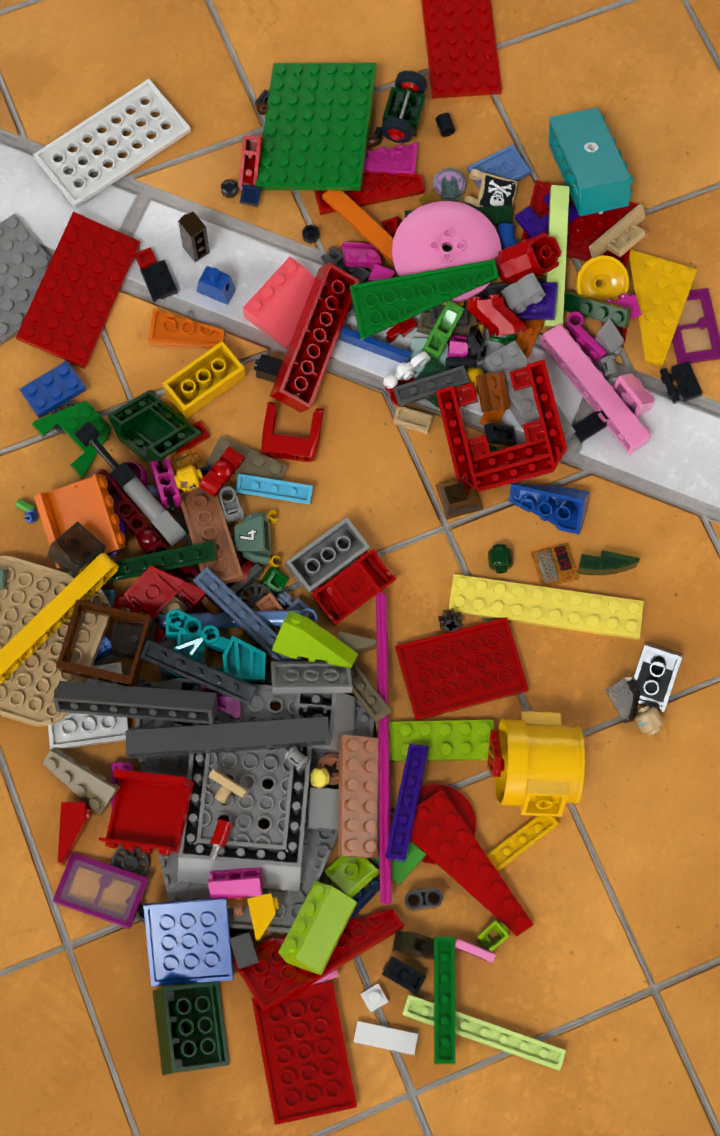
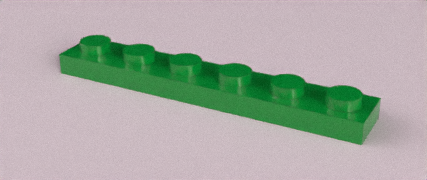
[433,937,455,1065]

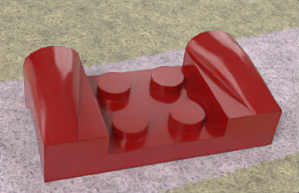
[311,549,396,626]

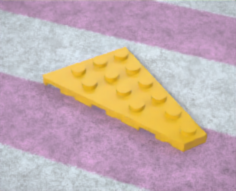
[629,249,697,368]

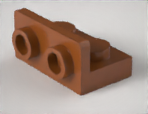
[476,371,510,413]

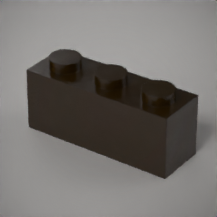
[178,211,210,263]

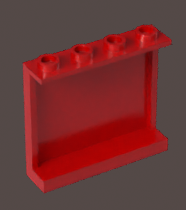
[99,769,194,856]

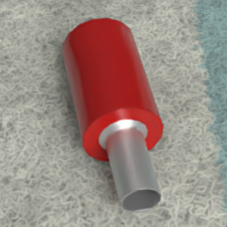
[209,820,232,861]

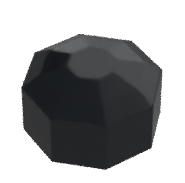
[221,179,238,198]
[302,225,320,244]

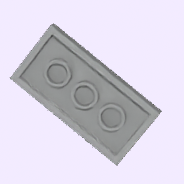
[270,661,352,694]

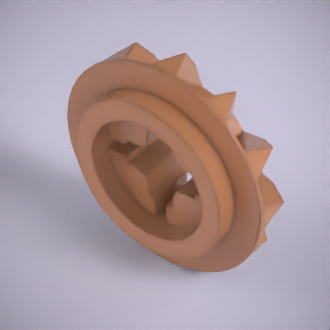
[317,754,339,786]

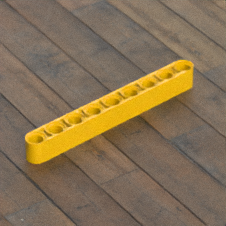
[0,553,119,685]

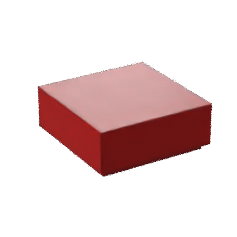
[134,247,157,269]

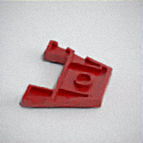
[124,565,206,643]

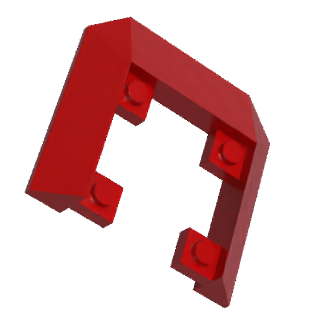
[436,359,567,492]

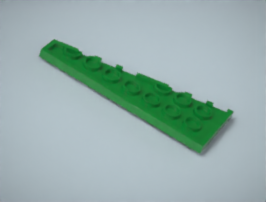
[349,259,498,340]

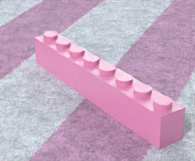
[540,324,651,455]

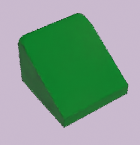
[260,568,289,594]

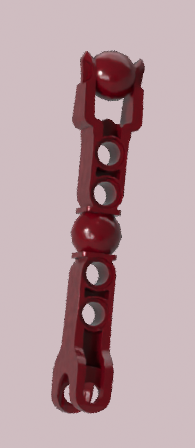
[92,469,207,613]

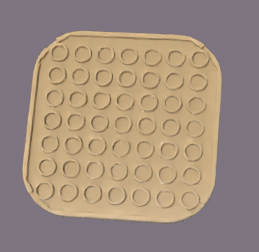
[0,556,110,726]

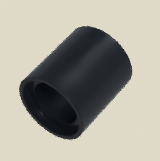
[435,113,456,137]

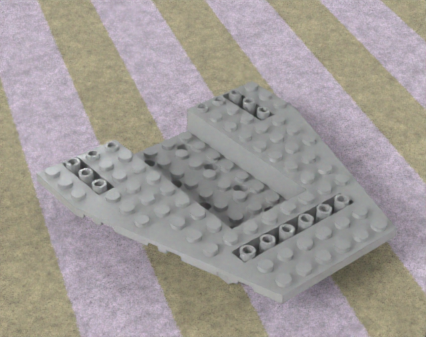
[136,678,374,933]

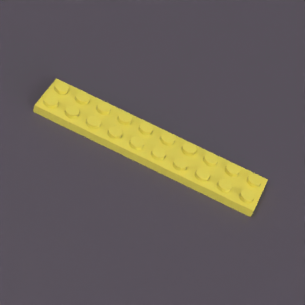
[448,574,644,640]

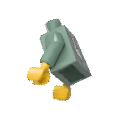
[231,510,281,569]

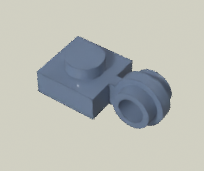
[276,591,311,616]

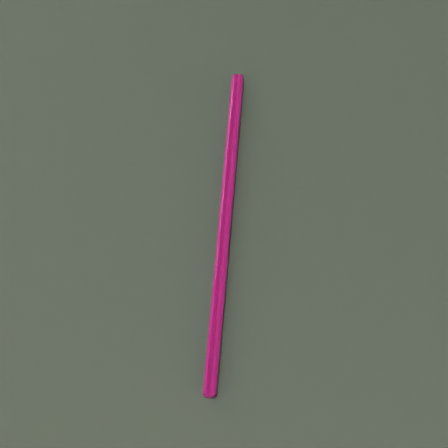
[376,593,392,904]

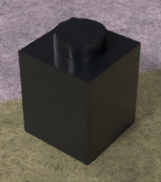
[254,354,283,383]

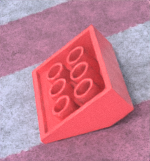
[243,256,315,349]

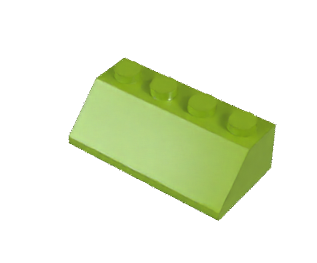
[278,881,357,975]

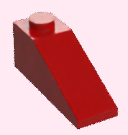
[238,135,263,190]
[58,802,91,865]

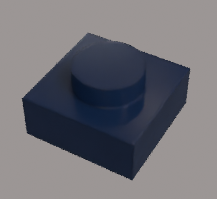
[240,184,261,207]

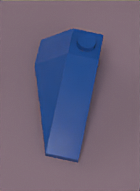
[509,483,590,534]

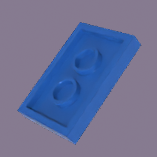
[19,361,87,419]

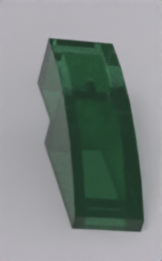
[577,550,640,576]

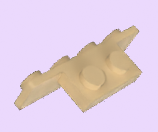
[589,204,646,258]

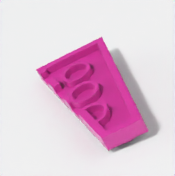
[364,143,417,174]

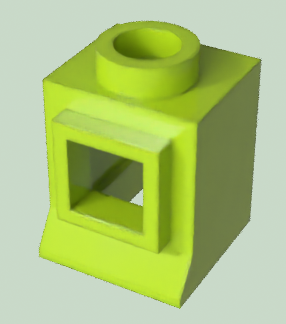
[476,920,510,952]

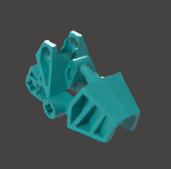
[166,609,266,683]

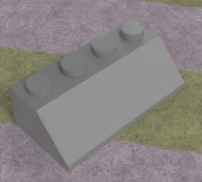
[285,517,370,593]

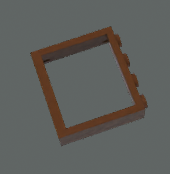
[56,599,155,687]

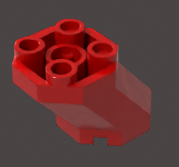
[495,232,561,284]
[466,294,527,337]

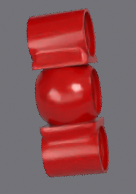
[199,446,245,497]

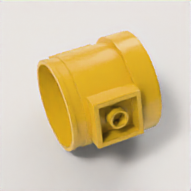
[494,711,585,817]

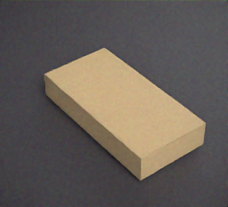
[392,406,433,434]

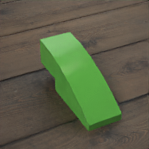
[421,301,464,362]

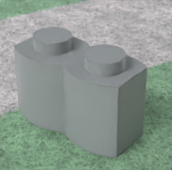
[501,273,546,314]

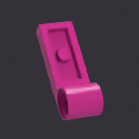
[565,312,607,363]

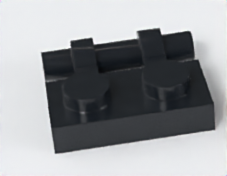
[660,361,703,404]

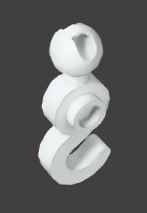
[383,351,431,389]

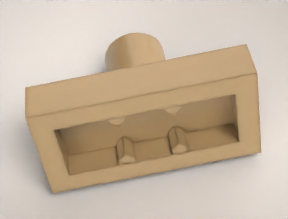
[208,770,250,804]

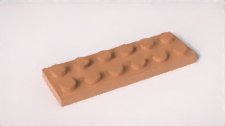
[179,488,244,584]
[338,735,378,859]

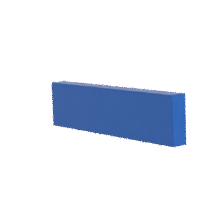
[340,327,411,363]

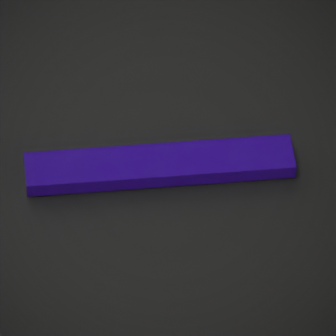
[385,743,429,862]

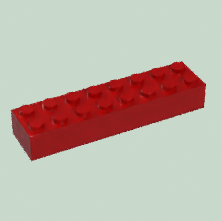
[270,263,359,413]

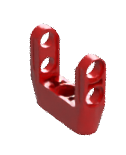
[261,402,324,462]

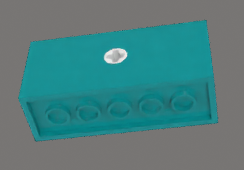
[548,108,633,216]

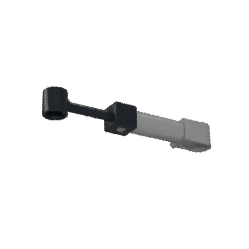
[74,421,187,547]

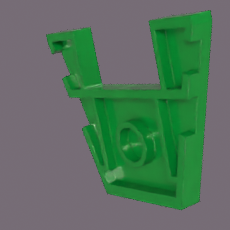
[32,401,112,478]

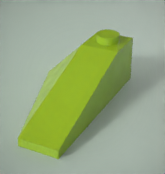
[272,611,358,668]

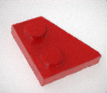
[487,730,505,777]

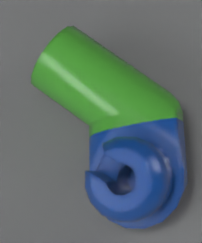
[16,499,37,523]

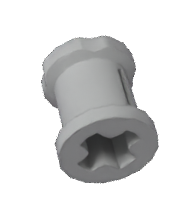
[599,355,620,379]
[284,745,310,772]

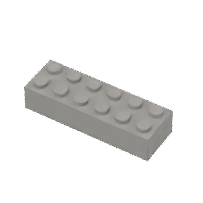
[481,340,576,442]

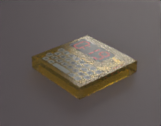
[531,542,579,587]

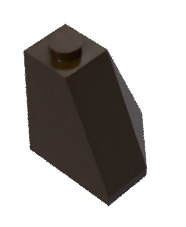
[435,479,483,519]

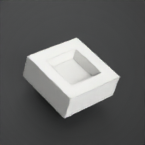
[360,984,388,1013]

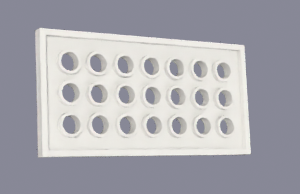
[33,79,191,209]

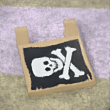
[463,169,518,207]

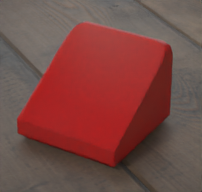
[382,217,402,238]

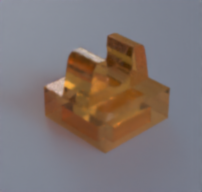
[226,897,248,916]

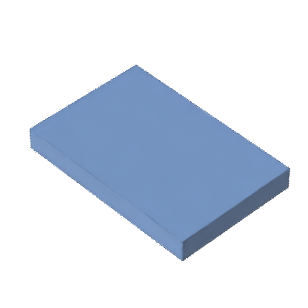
[467,145,531,189]

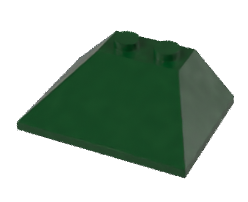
[108,390,201,462]

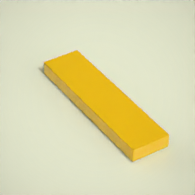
[487,816,559,872]

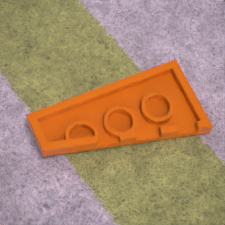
[149,308,225,349]

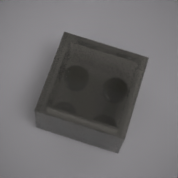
[47,521,106,578]

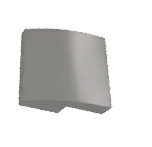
[307,788,339,831]

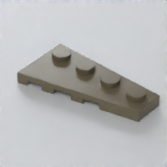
[204,436,288,481]
[42,747,121,816]

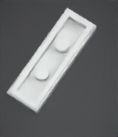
[353,1021,418,1055]

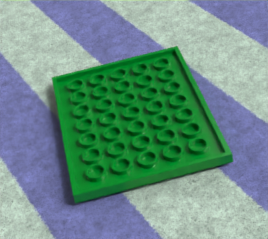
[255,63,377,191]

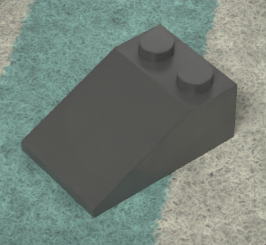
[626,641,683,712]

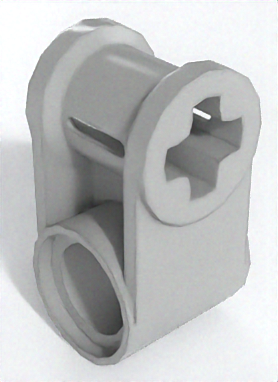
[219,486,245,525]

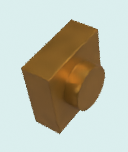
[419,189,443,205]

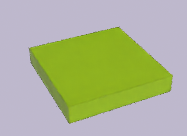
[323,857,380,898]

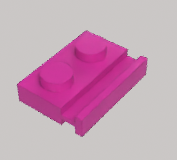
[341,242,382,268]

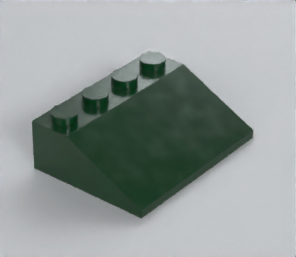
[153,981,229,1075]

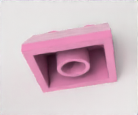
[614,373,655,418]

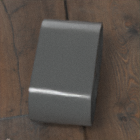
[404,888,443,911]

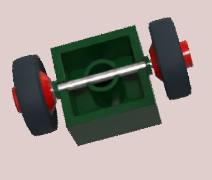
[381,71,427,143]

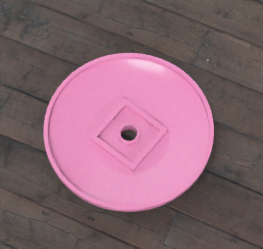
[392,201,501,304]

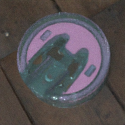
[432,167,466,202]

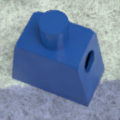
[197,266,236,305]

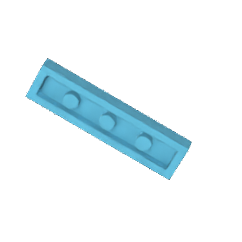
[235,474,313,504]

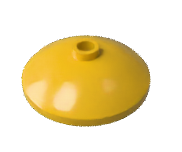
[576,256,629,301]

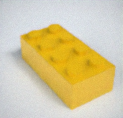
[162,341,246,419]

